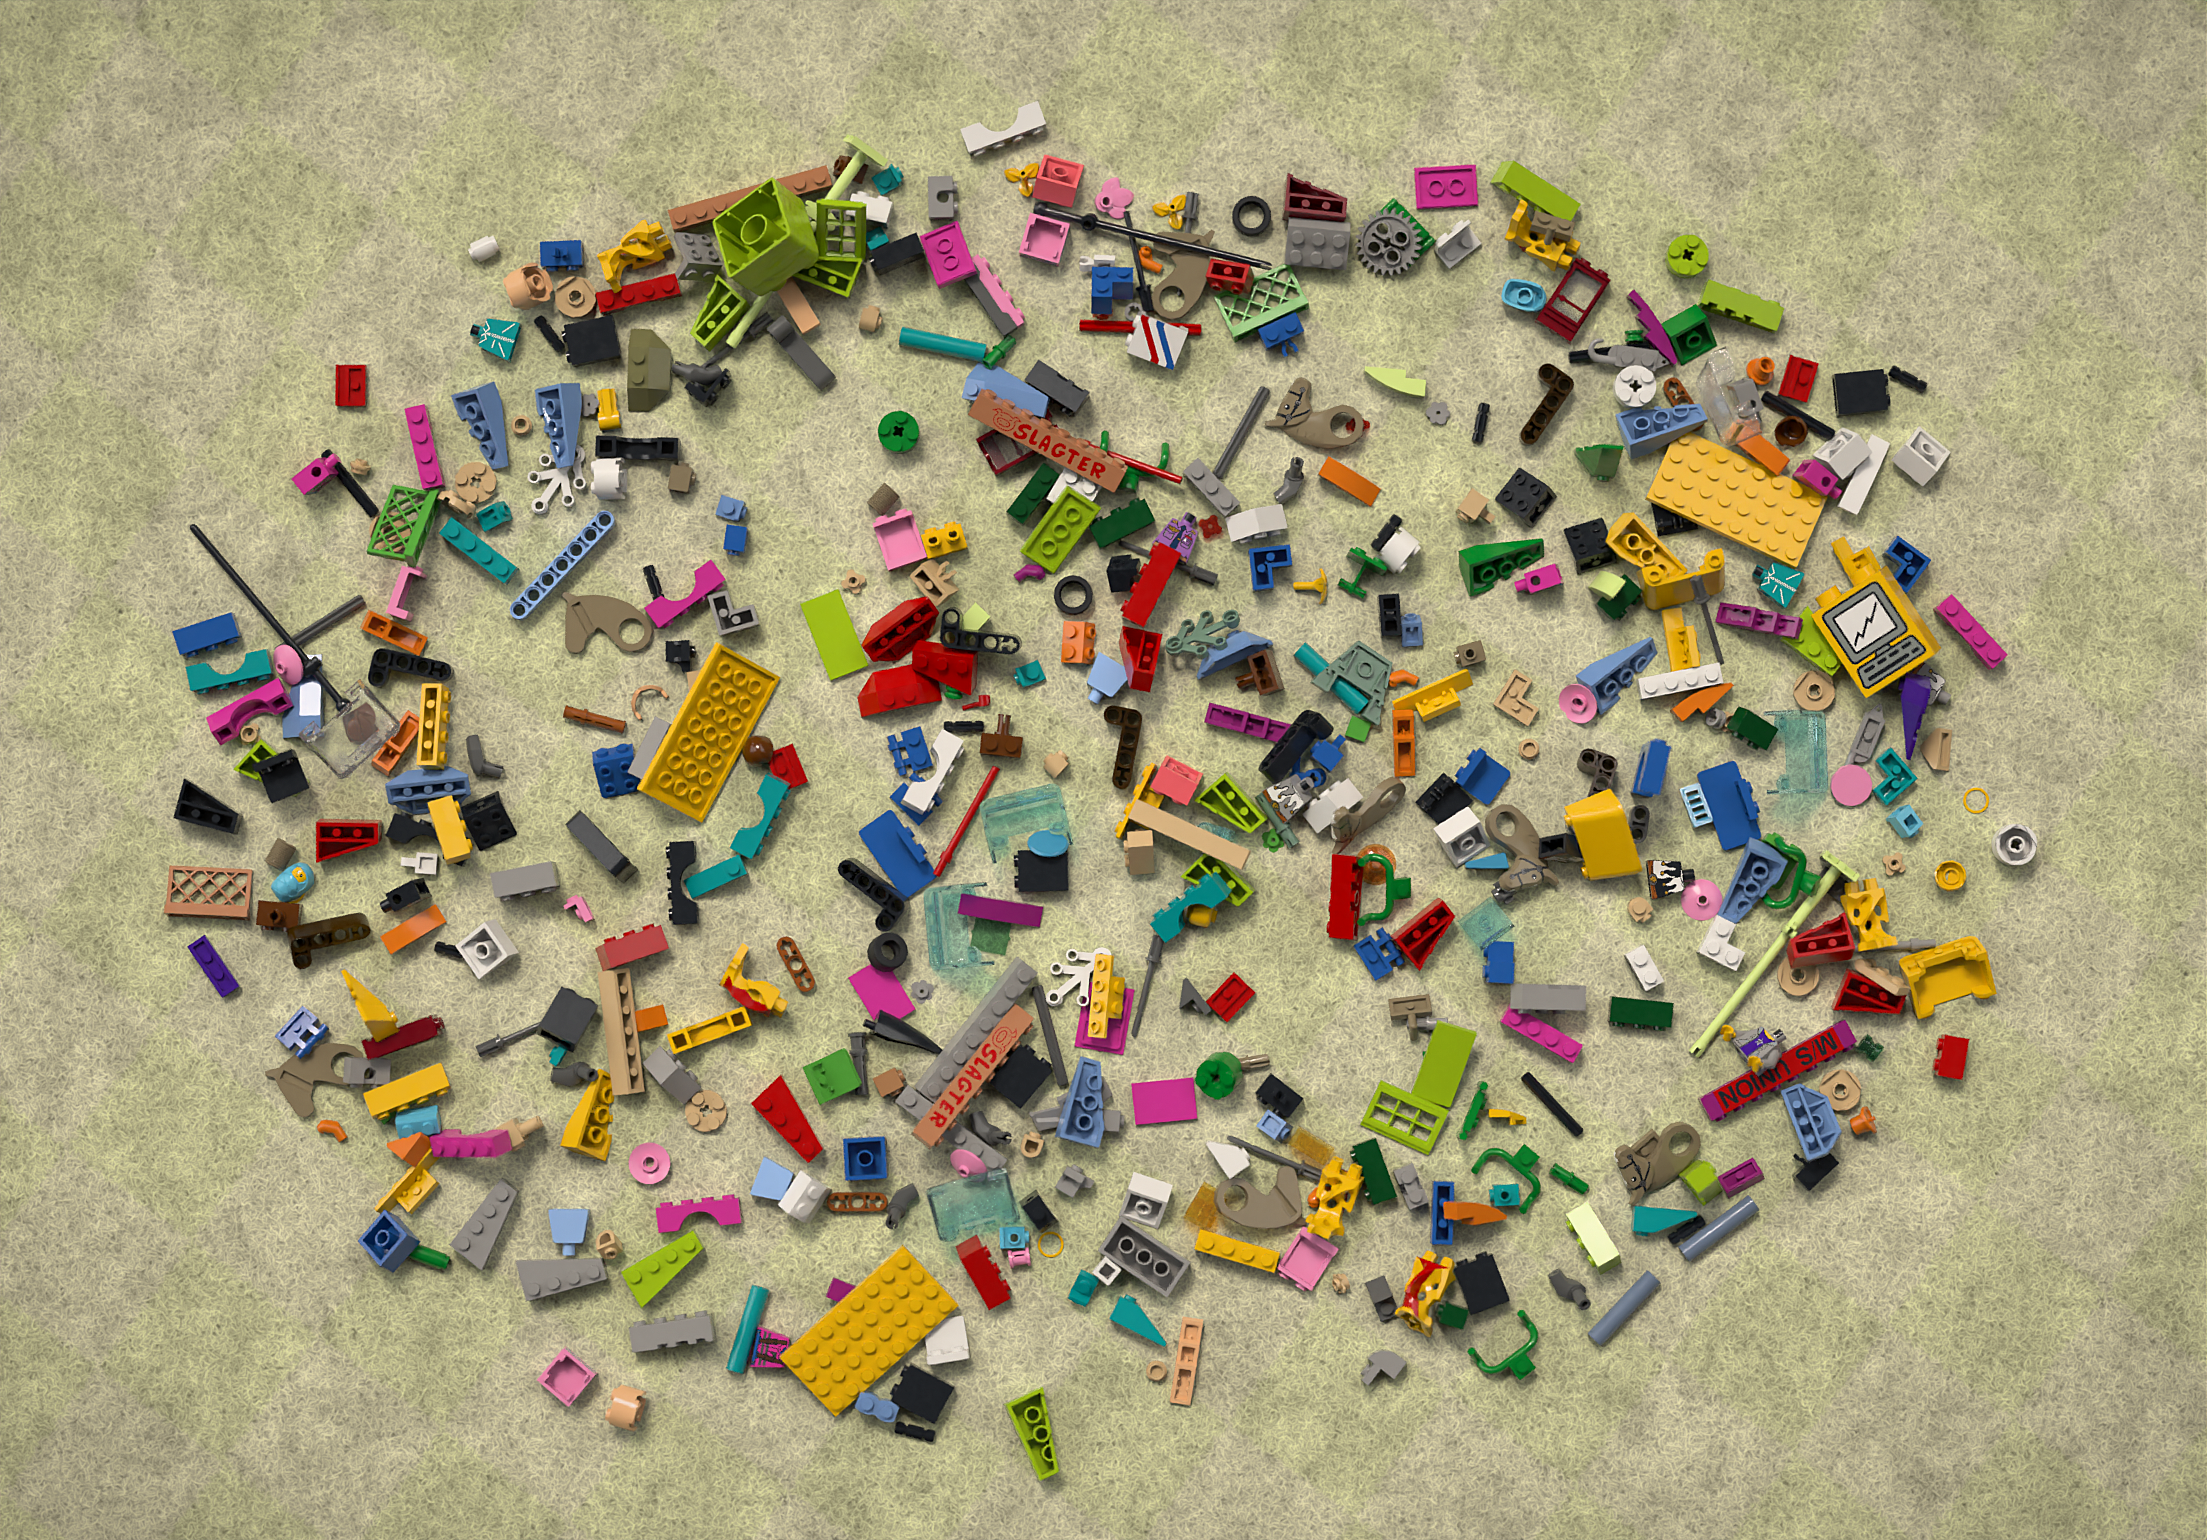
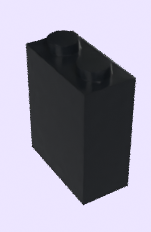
[869,232,926,275]
[561,315,622,367]
[1832,369,1891,417]
[1014,850,1068,892]
[536,986,598,1053]
[989,1044,1053,1109]
[1453,1251,1510,1315]
[890,1362,955,1424]

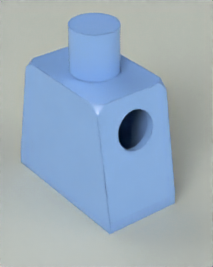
[1087,652,1128,704]
[750,1156,794,1200]
[548,1209,590,1255]

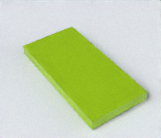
[1020,485,1101,574]
[800,589,869,681]
[1411,1020,1477,1108]

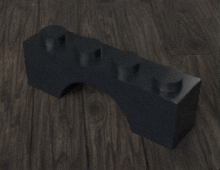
[595,435,681,461]
[385,811,474,867]
[666,841,699,925]

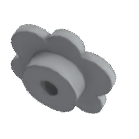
[581,393,600,417]
[1426,402,1450,425]
[911,980,934,1004]

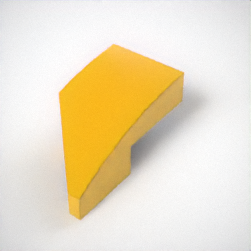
[1488,1109,1526,1125]

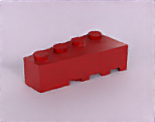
[1120,542,1182,629]
[1326,854,1364,940]
[751,1074,824,1163]

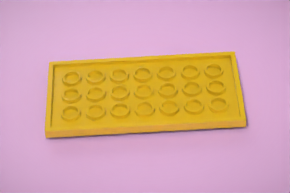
[1645,432,1828,569]
[637,642,780,823]
[779,1245,959,1417]

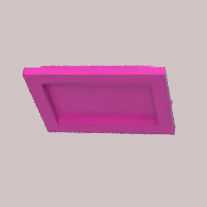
[1074,982,1135,1055]

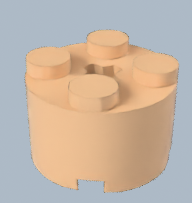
[503,262,553,310]
[605,1384,646,1432]

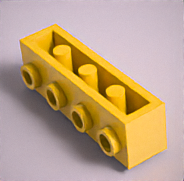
[416,684,451,770]
[363,1063,451,1120]

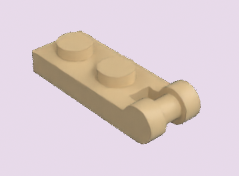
[1854,959,1910,995]

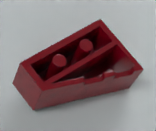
[1282,173,1347,222]

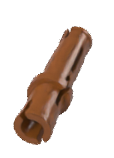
[563,705,626,734]

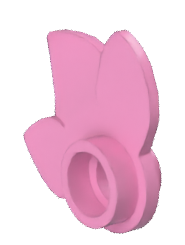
[1094,177,1134,219]

